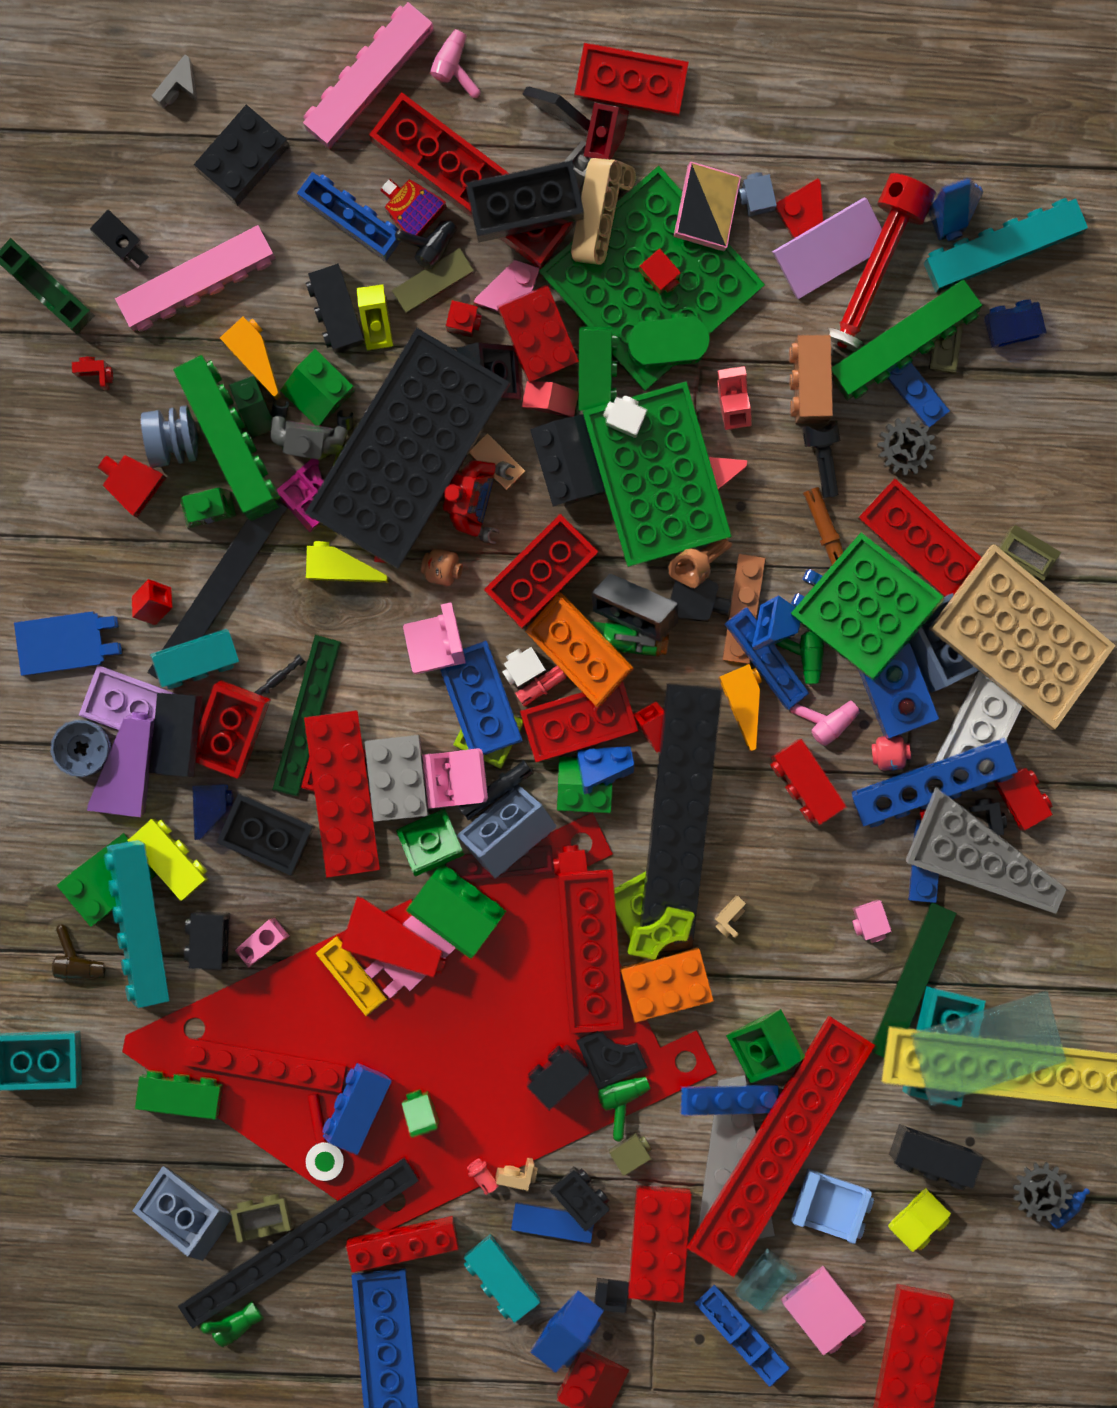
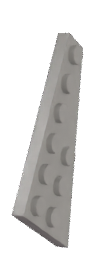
[906,787,1066,914]

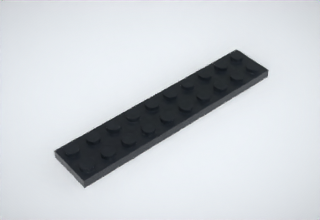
[640,684,722,952]

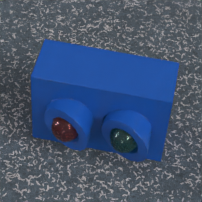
[857,644,939,739]

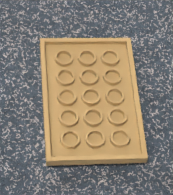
[929,544,1116,730]

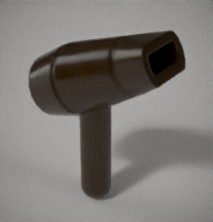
[52,924,106,980]

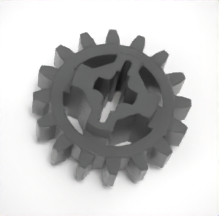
[877,417,936,476]
[1013,1162,1072,1222]

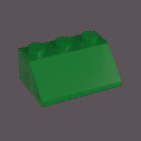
[406,864,506,959]

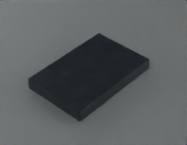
[149,693,202,778]

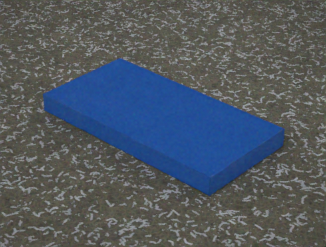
[440,640,523,756]

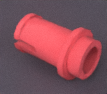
[467,1159,499,1195]

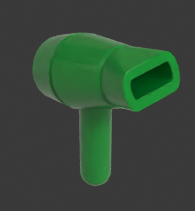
[775,631,824,684]
[598,1077,650,1142]
[201,1301,264,1347]

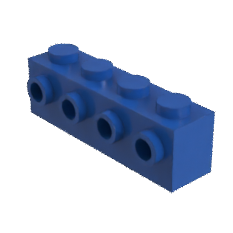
[297,171,401,262]

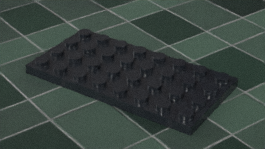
[305,327,510,570]

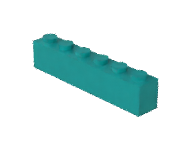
[924,198,1088,293]
[104,840,169,1008]

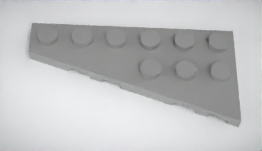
[698,1075,775,1239]

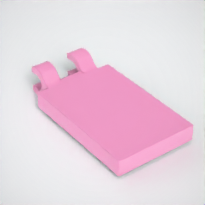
[365,916,455,998]

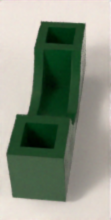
[0,238,95,335]

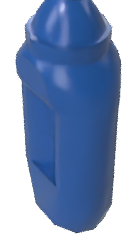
[1045,1188,1090,1230]

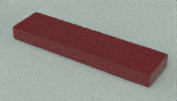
[445,845,554,881]

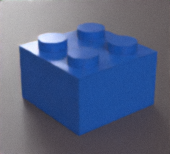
[530,1290,603,1373]

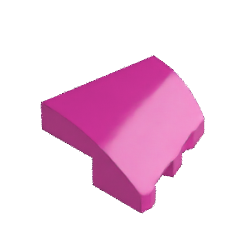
[277,458,324,532]

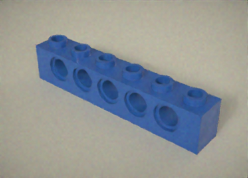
[852,737,1018,828]

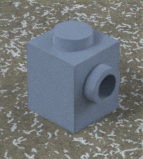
[739,172,777,217]

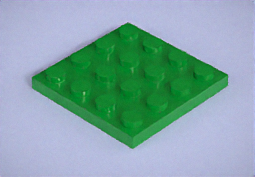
[791,533,945,681]

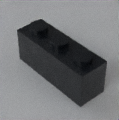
[306,264,365,354]
[592,573,678,642]

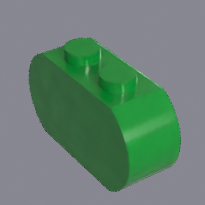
[628,313,709,369]

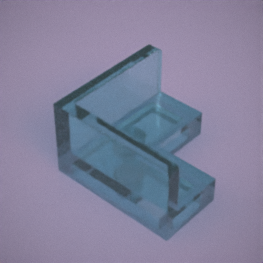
[734,1248,797,1310]

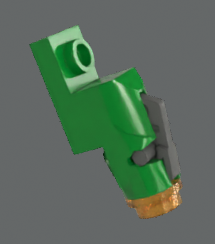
[589,621,669,657]

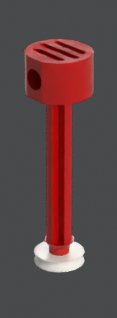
[828,173,936,351]

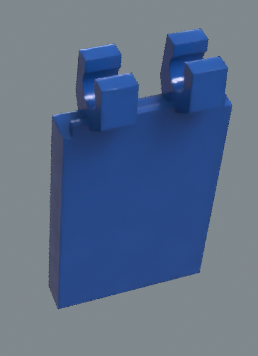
[14,611,123,676]

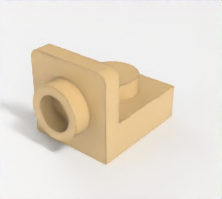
[714,895,746,938]
[495,1158,538,1191]

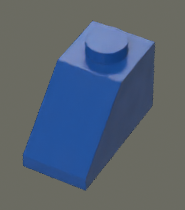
[752,595,800,650]

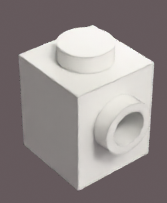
[603,396,647,438]
[502,647,546,687]

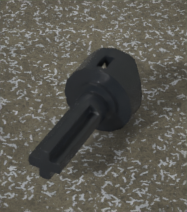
[802,420,840,498]

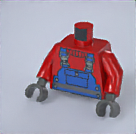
[443,460,515,544]

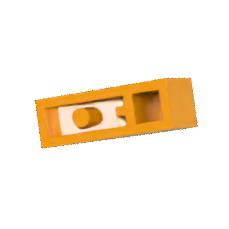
[220,317,281,400]
[718,664,762,751]

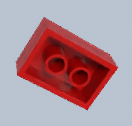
[497,285,579,382]
[196,680,271,779]
[770,739,847,825]

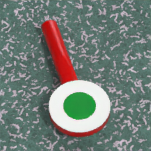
[306,1094,344,1181]

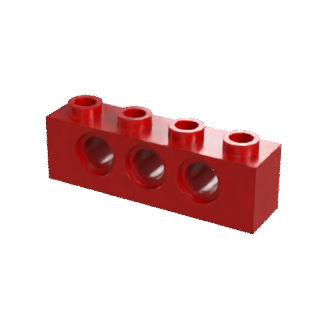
[346,1216,459,1273]

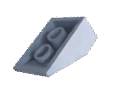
[132,1166,232,1261]

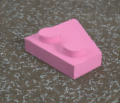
[474,260,540,312]

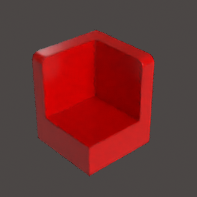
[132,579,172,625]

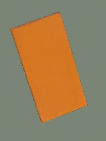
[525,593,634,707]

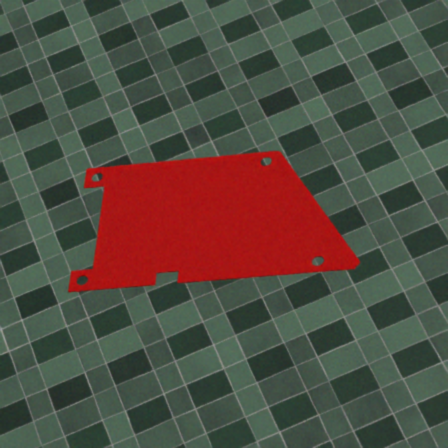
[122,812,717,1231]

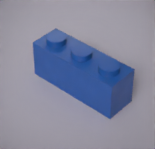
[323,1063,392,1155]

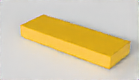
[316,936,387,1016]

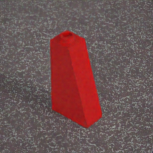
[341,896,446,977]

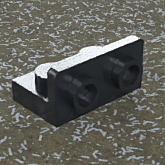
[550,1166,610,1232]

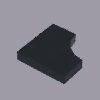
[522,86,590,132]
[576,1031,648,1090]

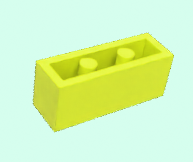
[127,819,209,901]

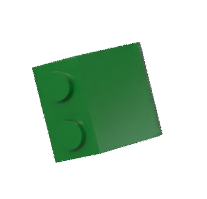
[280,349,356,426]
[557,757,612,813]
[726,1009,805,1083]

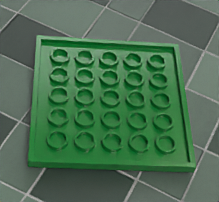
[539,165,765,392]

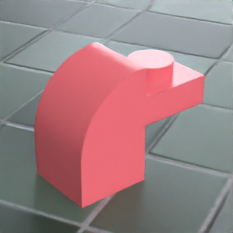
[717,366,752,430]

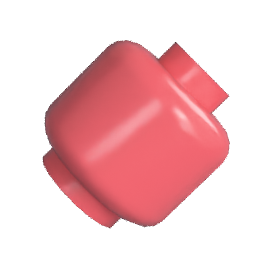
[872,735,911,771]

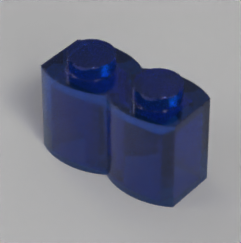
[984,299,1047,349]

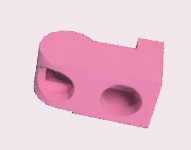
[235,917,289,968]

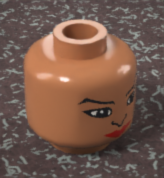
[421,549,463,586]

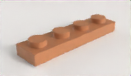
[722,554,765,664]

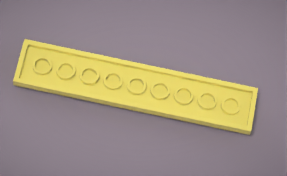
[882,1027,1117,1109]

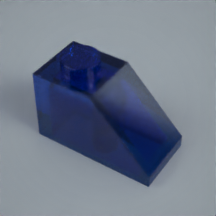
[193,785,233,840]

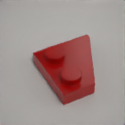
[776,178,823,239]

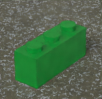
[579,327,617,411]
[135,1070,223,1119]

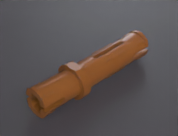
[803,487,844,566]

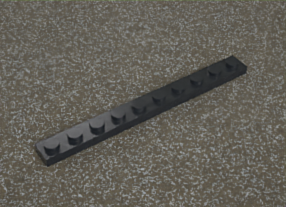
[178,1157,419,1329]

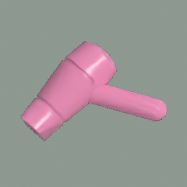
[430,30,480,98]
[790,700,860,746]

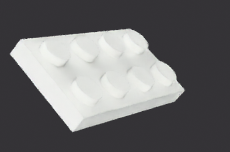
[934,670,1022,790]

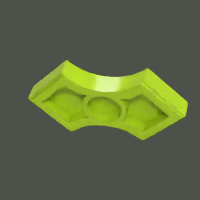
[627,907,695,960]

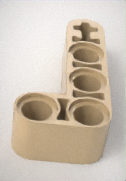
[571,158,636,264]

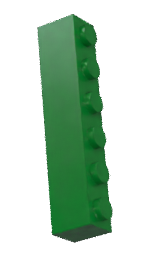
[831,279,982,401]

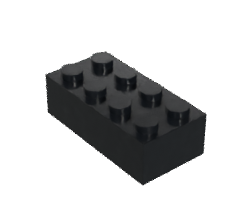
[466,160,584,243]

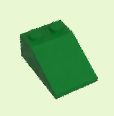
[56,833,157,927]

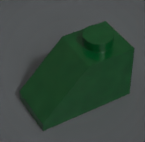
[229,375,273,439]

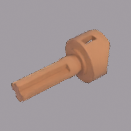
[669,539,732,588]

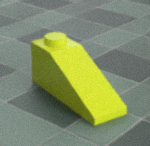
[306,541,388,583]

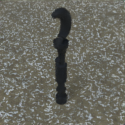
[255,654,306,696]

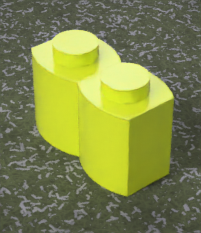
[888,1188,951,1252]

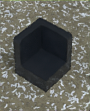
[594,1278,629,1313]

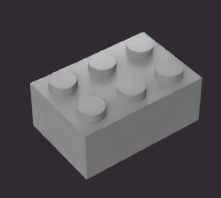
[365,735,429,822]

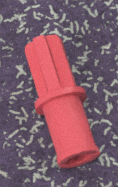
[515,666,566,707]

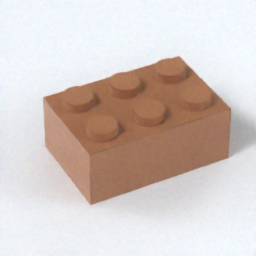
[789,335,832,424]

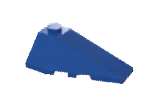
[928,178,983,242]

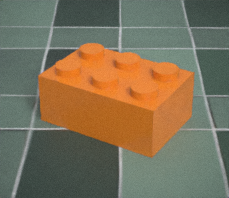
[620,947,713,1022]

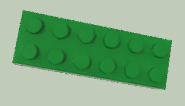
[173,355,281,521]

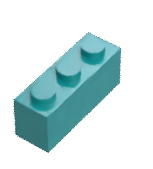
[150,629,239,690]
[464,1234,540,1323]

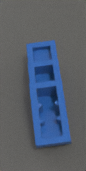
[695,1285,790,1387]

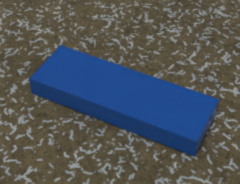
[511,1202,594,1243]

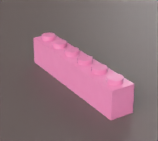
[303,2,433,150]
[115,225,276,332]

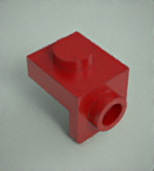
[72,357,114,391]

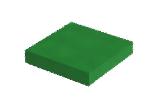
[396,808,464,877]

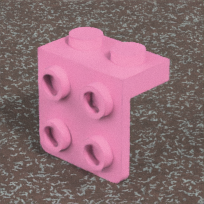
[422,748,488,809]

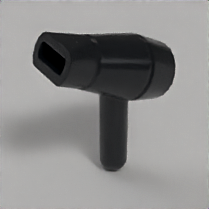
[395,221,458,269]

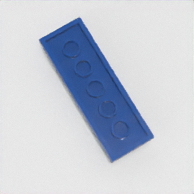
[351,1268,419,1408]

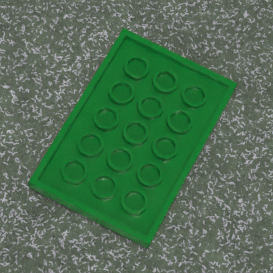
[583,381,732,568]

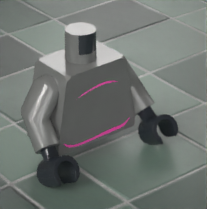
[271,399,353,459]

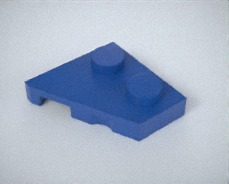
[577,746,634,794]

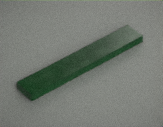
[272,635,341,797]
[872,902,957,1058]

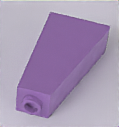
[87,712,155,817]

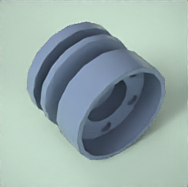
[141,405,199,468]
[50,720,111,777]

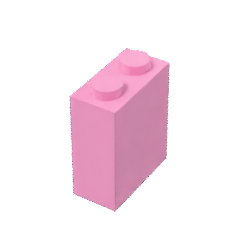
[781,1266,866,1356]

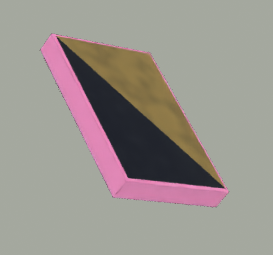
[674,161,741,251]

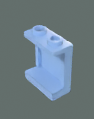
[791,1168,874,1244]

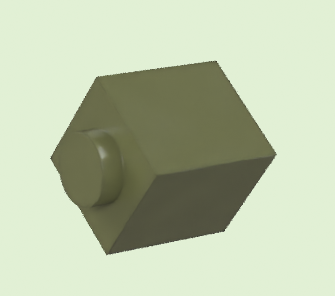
[609,1133,652,1176]

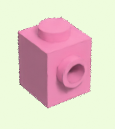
[852,900,891,943]

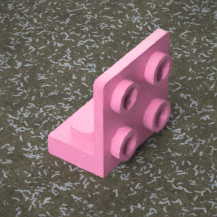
[403,603,466,675]

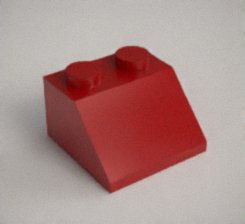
[557,1348,629,1408]

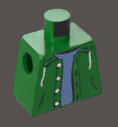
[180,488,236,529]

